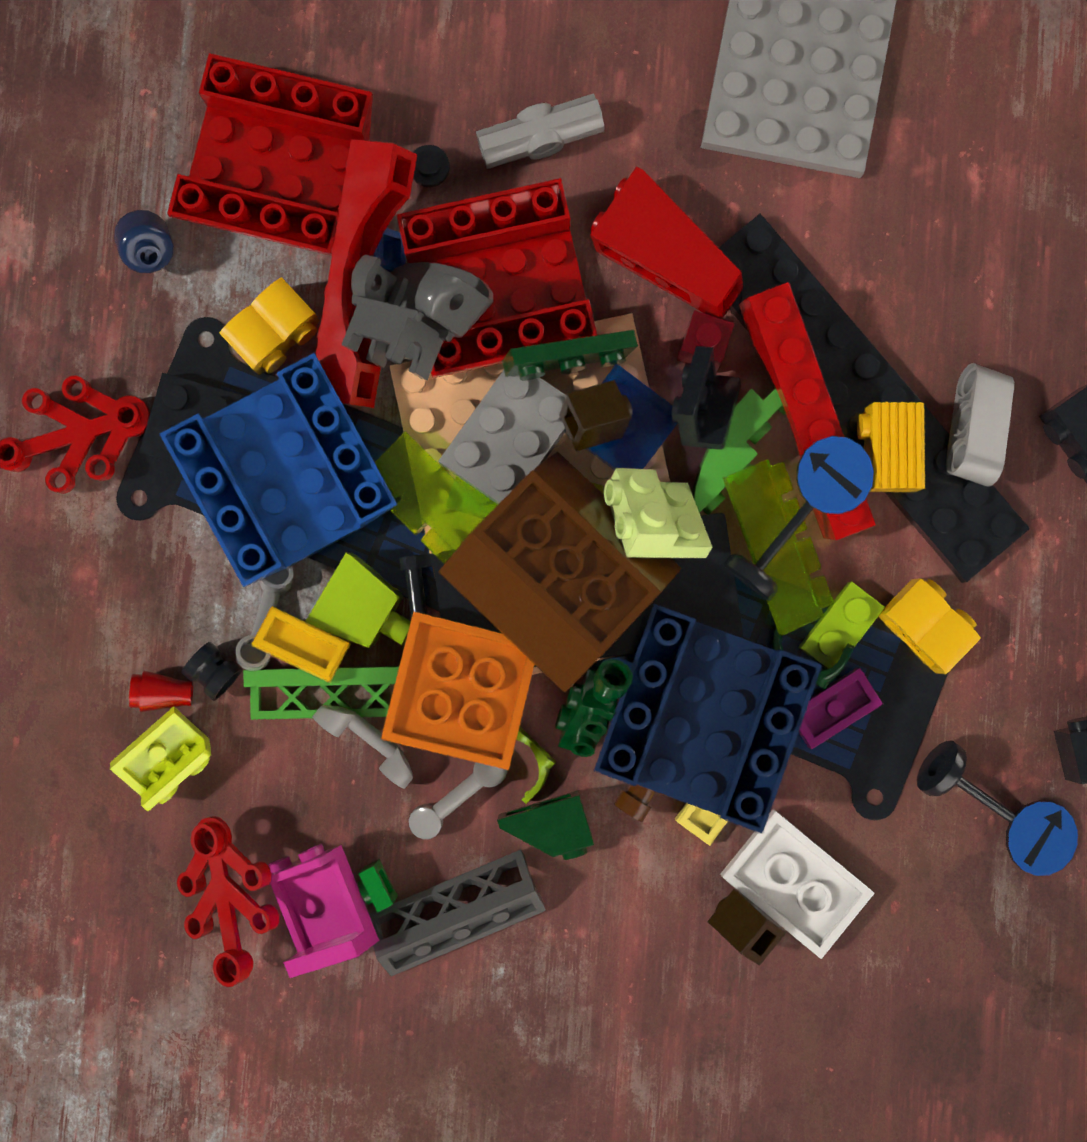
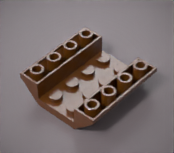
[439,452,682,693]

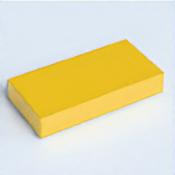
[252,606,350,683]

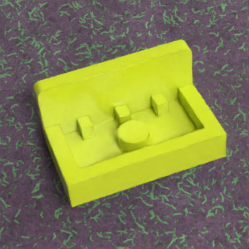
[110,706,211,811]

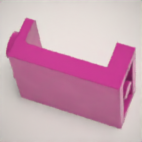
[257,844,379,978]

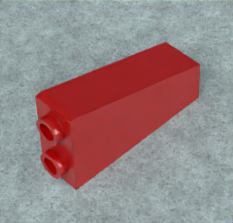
[590,166,743,319]

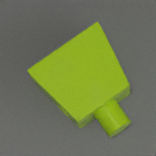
[305,553,411,648]

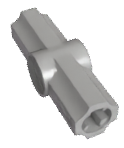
[476,93,605,169]

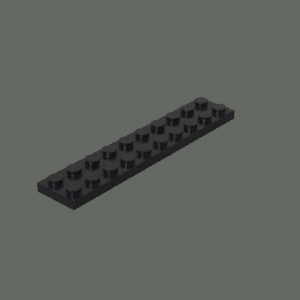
[719,213,1030,583]

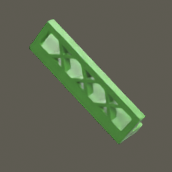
[243,666,399,720]

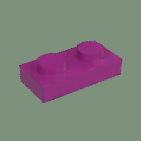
[799,668,883,749]

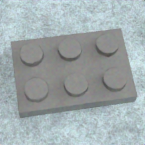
[438,370,566,504]

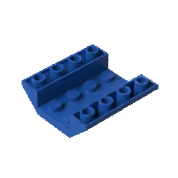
[160,353,397,587]

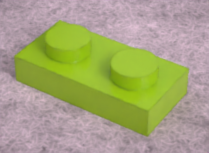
[798,581,885,670]

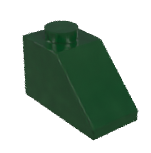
[497,790,594,860]

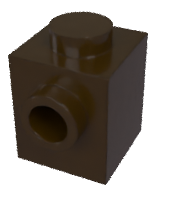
[559,380,632,451]
[707,889,787,966]

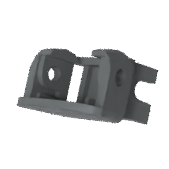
[341,255,493,381]

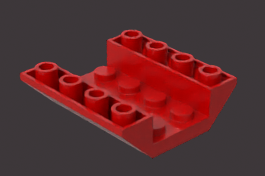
[167,53,373,256]
[396,178,597,378]

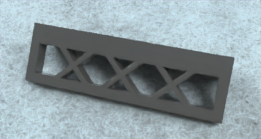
[369,849,546,976]

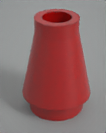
[129,670,194,712]

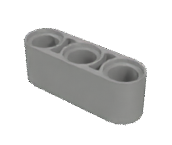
[946,363,1014,487]

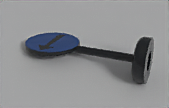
[723,436,874,601]
[916,741,1078,876]

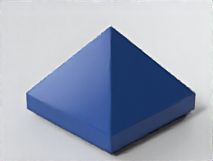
[373,228,406,272]

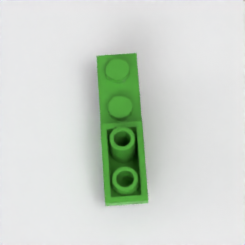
[691,388,786,515]

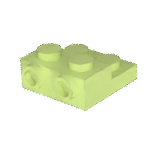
[604,468,712,558]

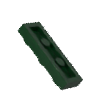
[502,330,638,381]

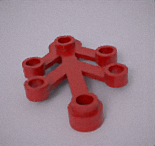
[0,376,151,494]
[177,816,279,987]

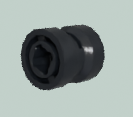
[182,642,242,701]

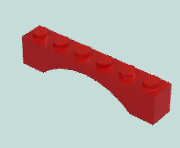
[316,139,417,408]
[739,282,876,541]

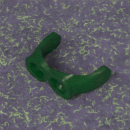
[772,613,854,689]

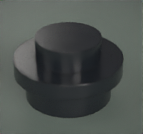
[413,145,450,187]

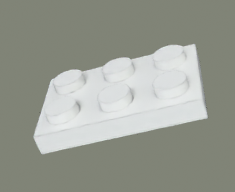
[720,809,874,959]

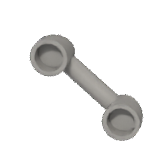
[236,566,293,671]
[312,705,413,789]
[409,762,508,839]

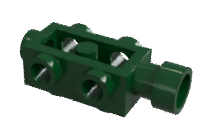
[555,659,633,757]

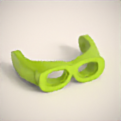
[516,726,556,804]

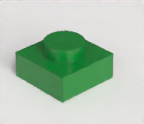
[357,859,398,912]

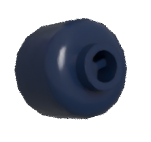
[114,210,174,273]

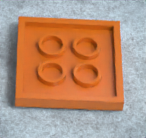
[381,612,534,770]

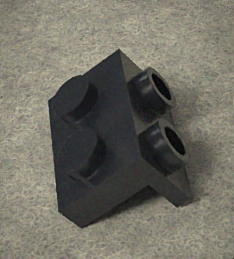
[672,346,741,450]

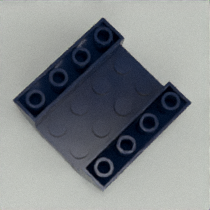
[594,604,822,834]

